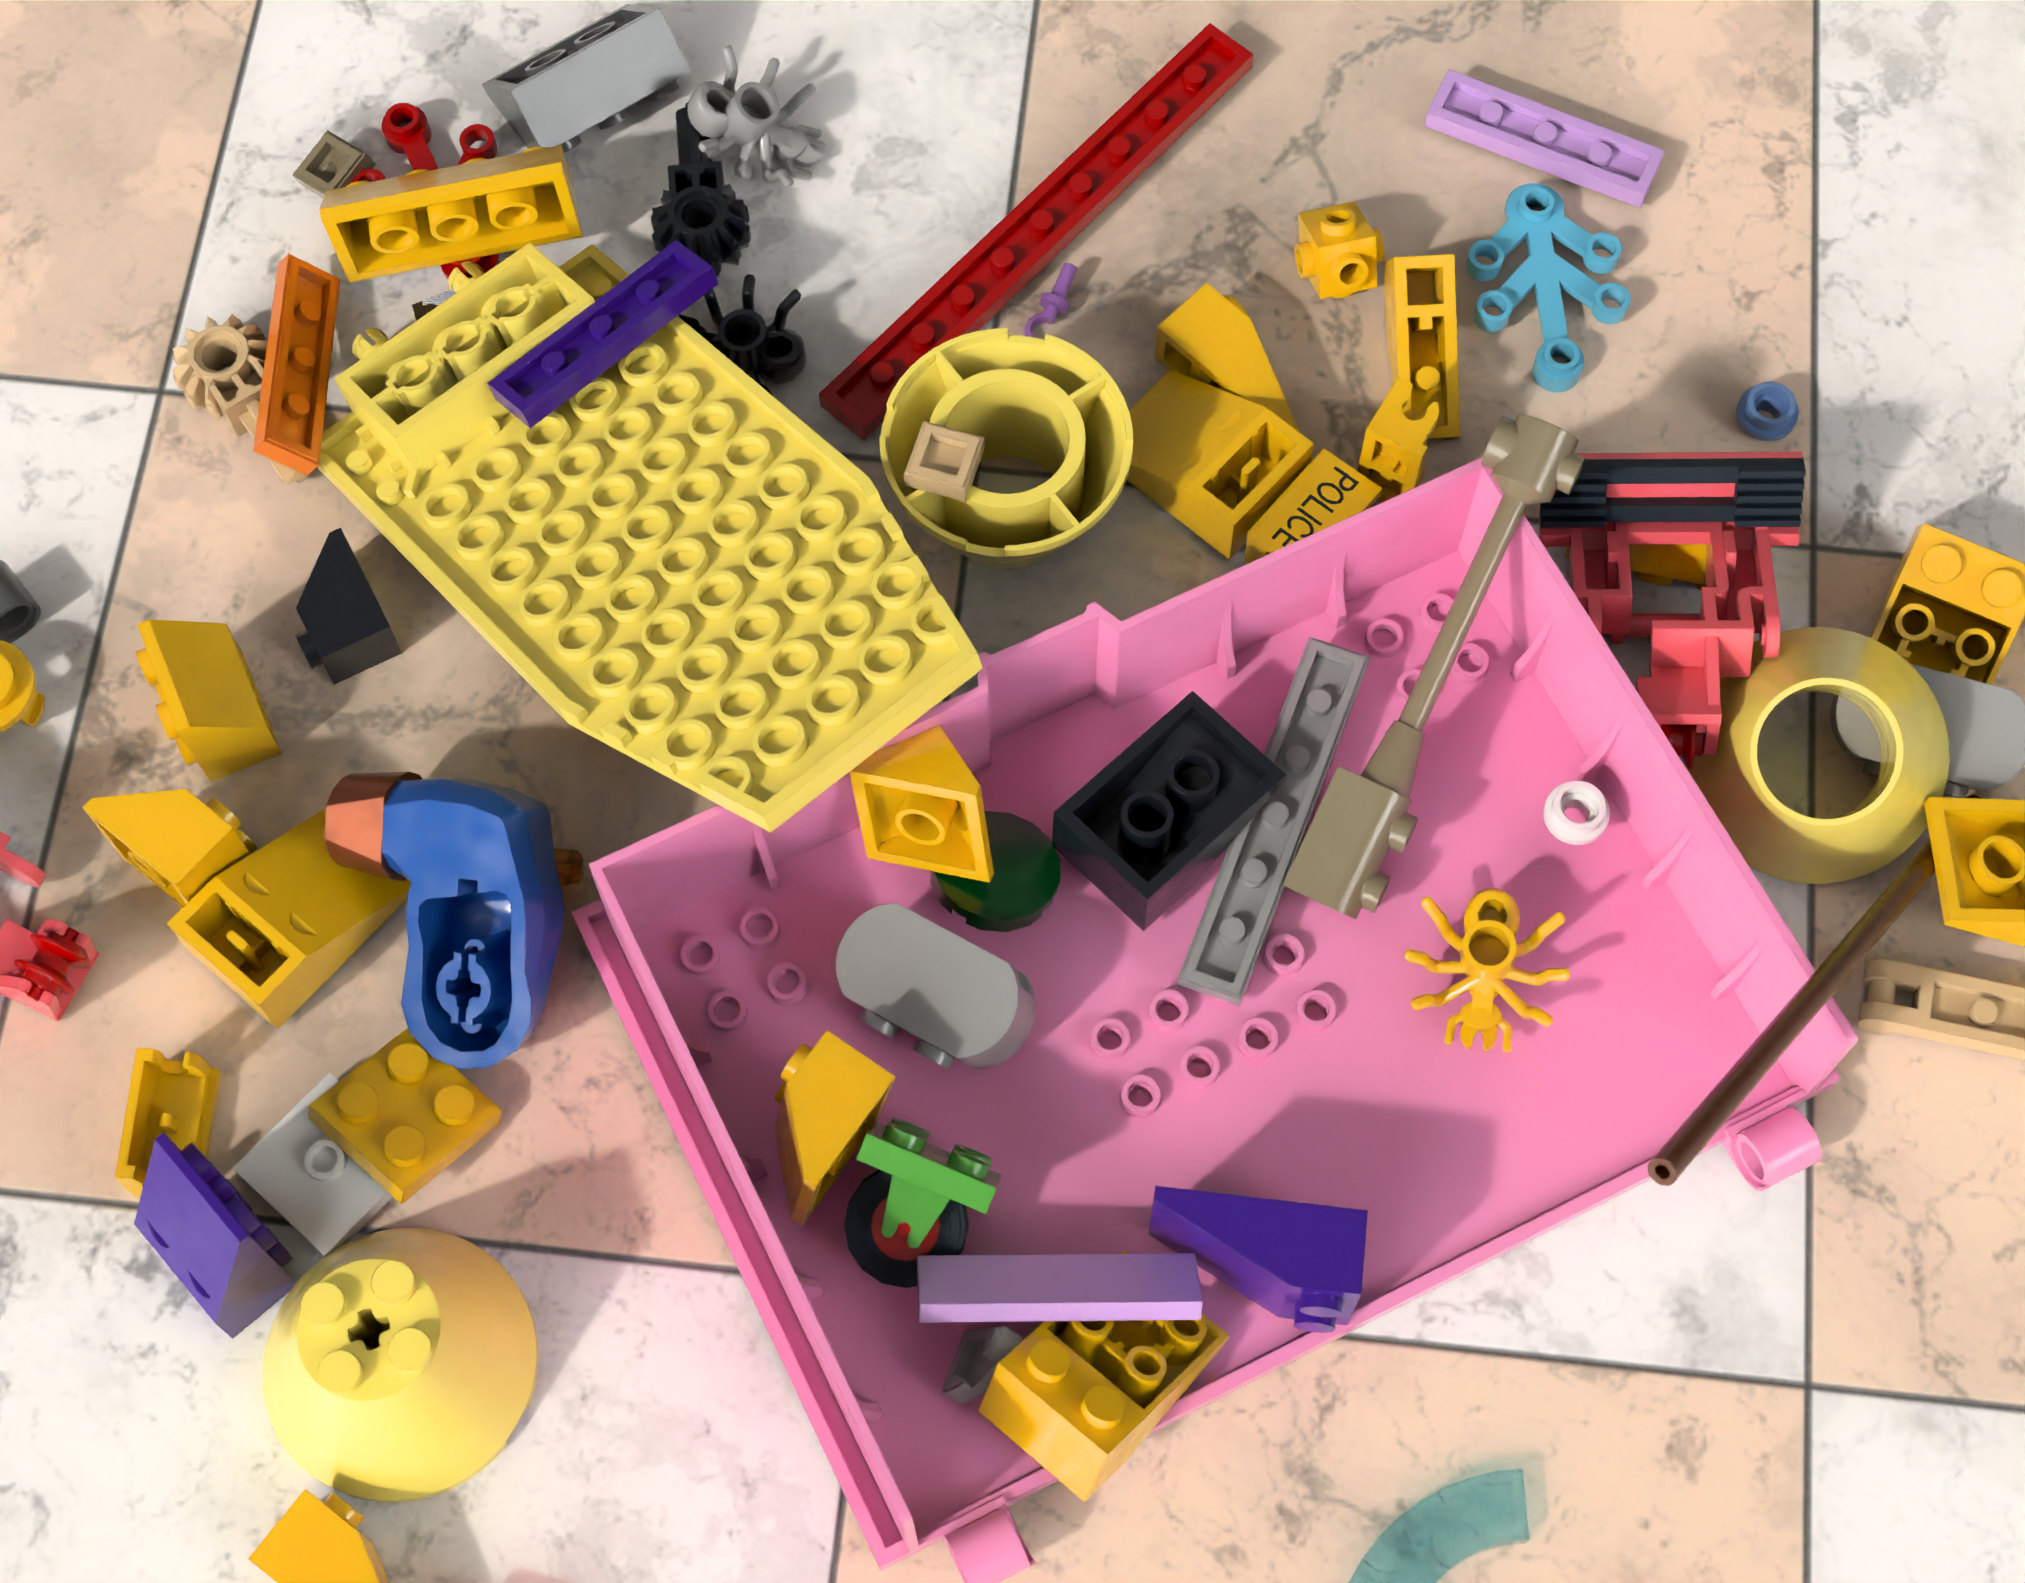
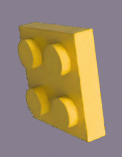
[308,1028,502,1204]

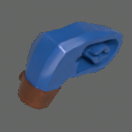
[324,771,565,1069]

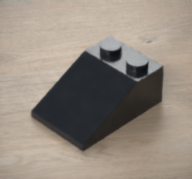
[1052,691,1286,931]

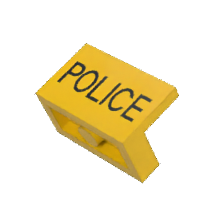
[1245,448,1383,563]

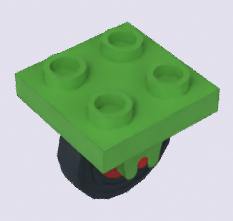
[844,1117,1002,1288]

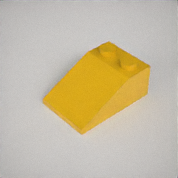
[1924,797,2025,947]

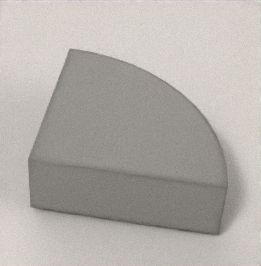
[942,1326,1023,1404]

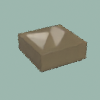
[293,130,376,198]

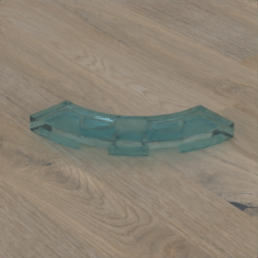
[1348,1469,1530,1583]

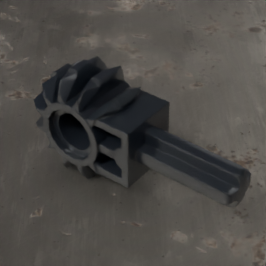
[651,103,751,277]

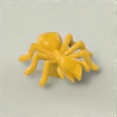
[1404,888,1571,1053]

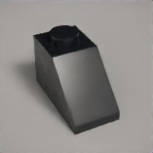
[295,528,402,685]

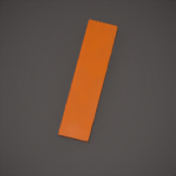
[253,253,341,475]

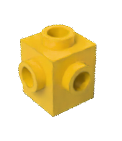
[1294,201,1385,299]

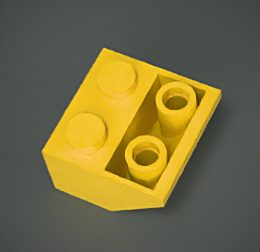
[135,619,282,782]

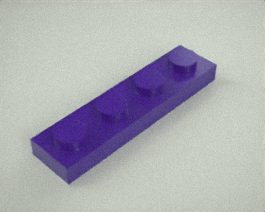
[487,240,719,429]

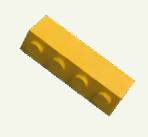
[319,145,583,282]

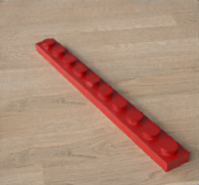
[819,23,1254,441]

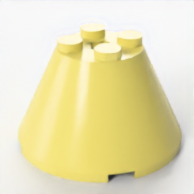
[262,1228,539,1503]

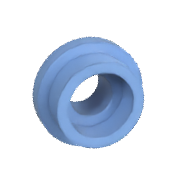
[1736,382,1799,441]

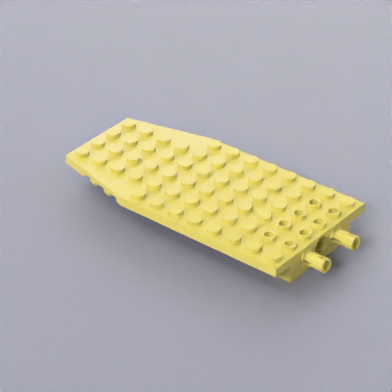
[317,243,983,833]

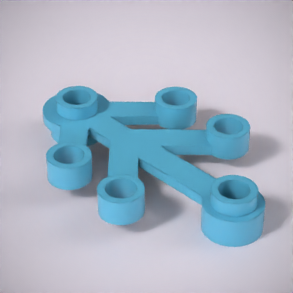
[1466,183,1631,393]

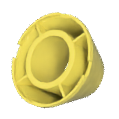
[879,328,1133,569]
[1684,627,1950,884]

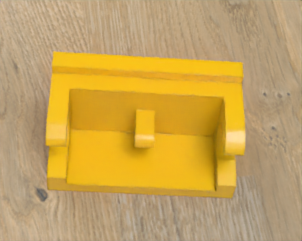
[1357,377,1439,503]
[115,1048,221,1197]

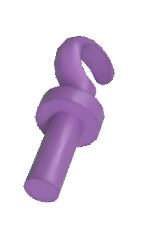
[1024,263,1077,340]

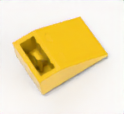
[1127,369,1314,560]
[1869,523,2025,685]
[167,810,411,1030]
[978,1250,1230,1502]

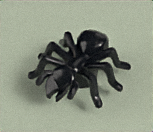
[678,274,806,396]

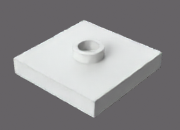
[232,1072,393,1257]

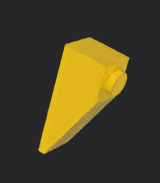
[1383,254,1460,439]
[1155,282,1299,431]
[248,1489,390,1583]

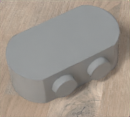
[1831,663,2025,798]
[836,903,1036,1069]

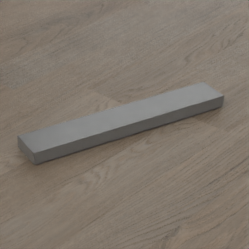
[1178,637,1370,1007]

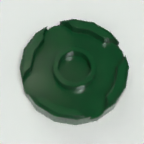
[930,811,1060,932]

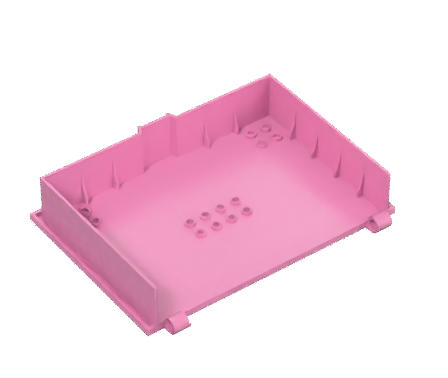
[571,457,1858,1583]

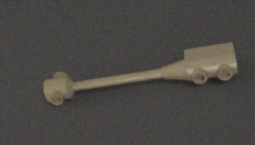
[1282,414,1586,919]

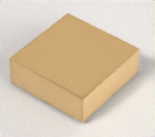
[904,421,985,502]

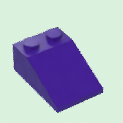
[1148,1186,1368,1333]

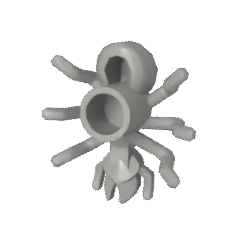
[687,45,826,187]

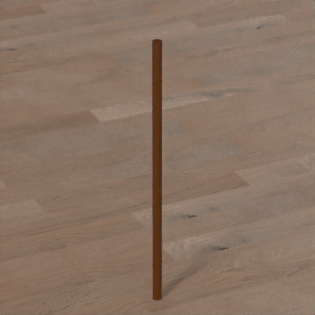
[1648,795,1982,1186]

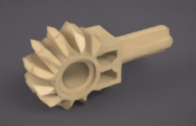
[173,314,307,484]

